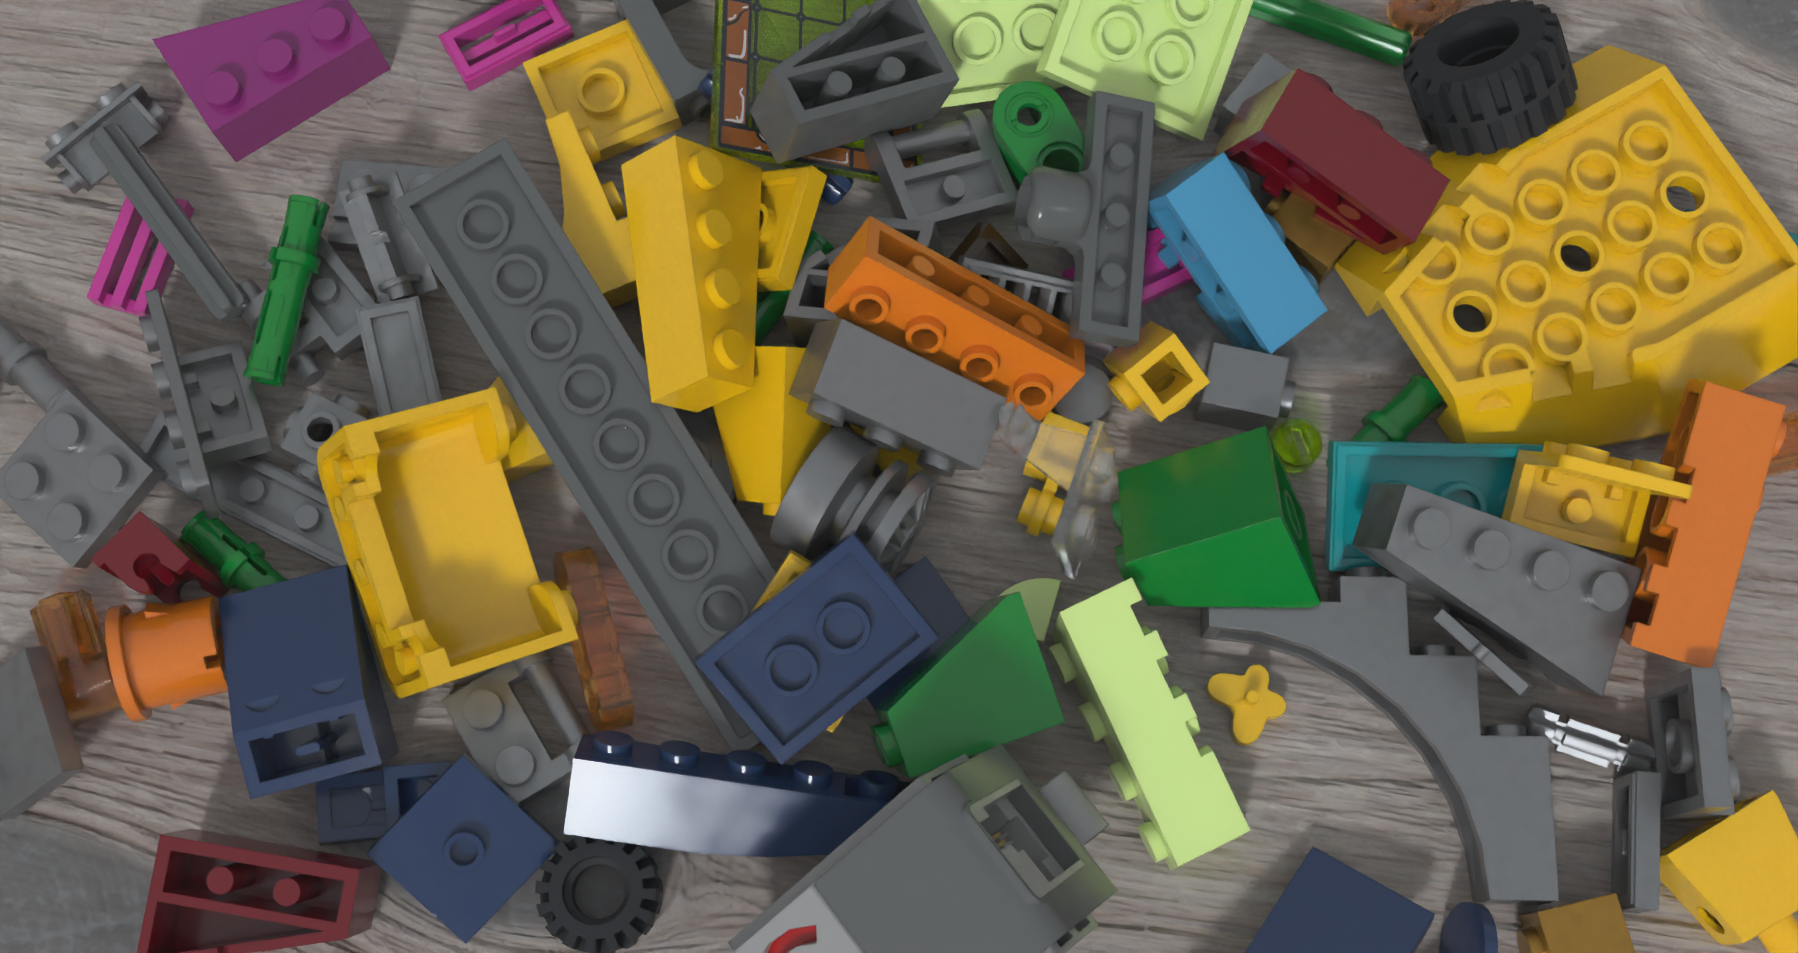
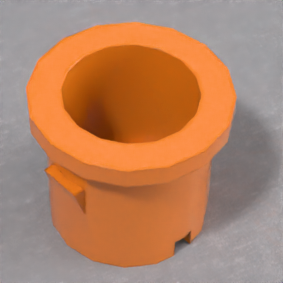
[105,595,228,723]

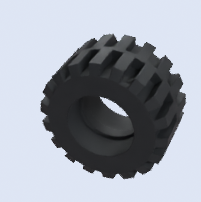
[1402,0,1578,156]

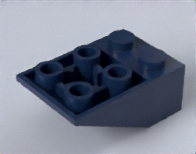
[218,564,399,799]

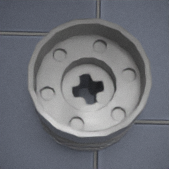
[770,424,936,573]

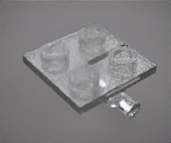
[998,402,1120,579]

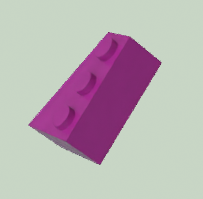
[152,0,390,162]

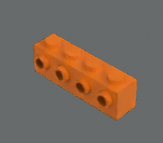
[824,216,1085,421]

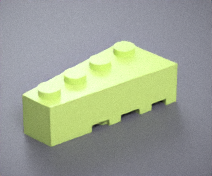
[1047,577,1251,871]

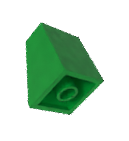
[1111,426,1321,608]
[870,592,1065,778]

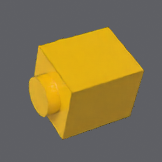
[1102,321,1210,422]

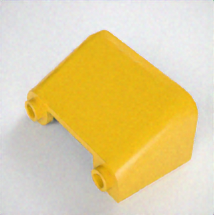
[317,387,579,699]

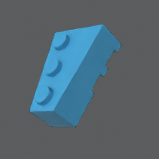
[1147,152,1328,354]

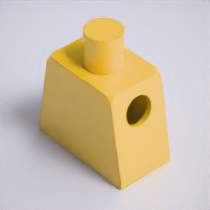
[1660,790,1798,953]

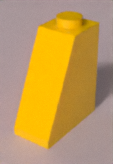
[713,346,831,516]

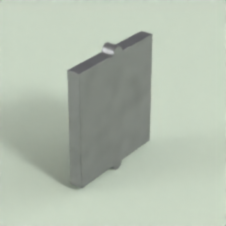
[1433,609,1533,696]

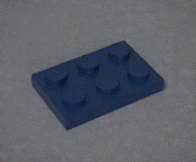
[695,530,939,765]

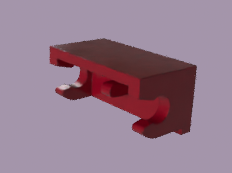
[91,511,230,604]

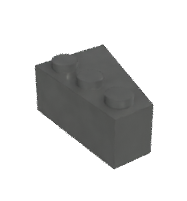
[750,0,960,164]

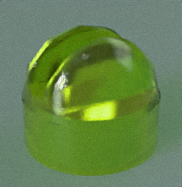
[1271,419,1323,473]

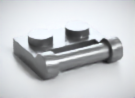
[864,109,1018,230]
[441,649,594,806]

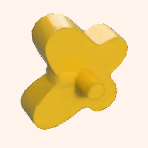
[1205,665,1286,746]

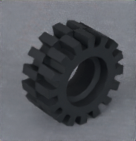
[535,835,663,953]

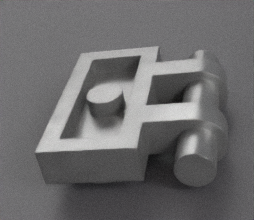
[238,235,376,387]

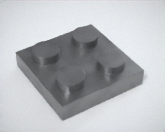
[0,389,166,568]

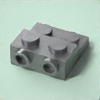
[1645,667,1740,821]

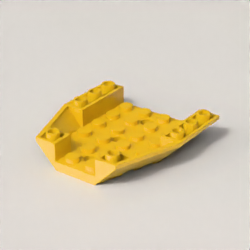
[1334,44,1798,448]

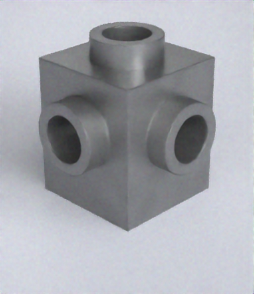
[280,392,372,489]

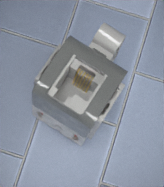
[728,743,1118,953]

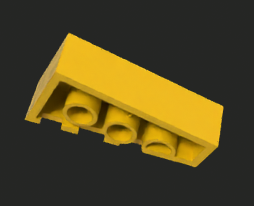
[621,135,762,413]

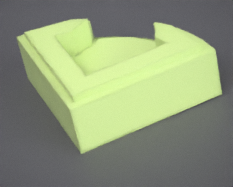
[999,578,1061,645]

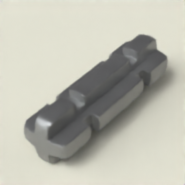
[1522,703,1656,774]

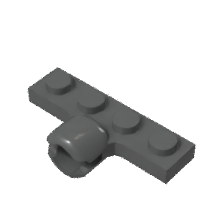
[1015,91,1155,348]

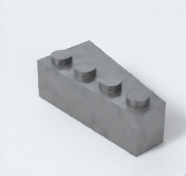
[1352,483,1642,697]

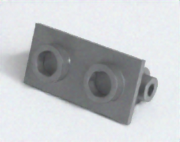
[40,81,170,195]
[338,171,440,304]

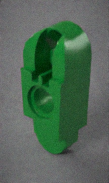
[992,81,1085,189]

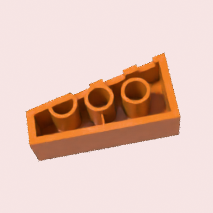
[1621,378,1787,668]

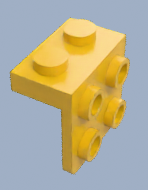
[1502,441,1693,558]

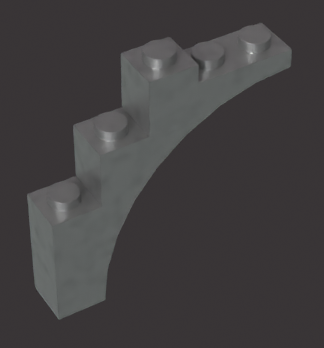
[1200,567,1559,905]

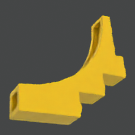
[488,111,638,484]

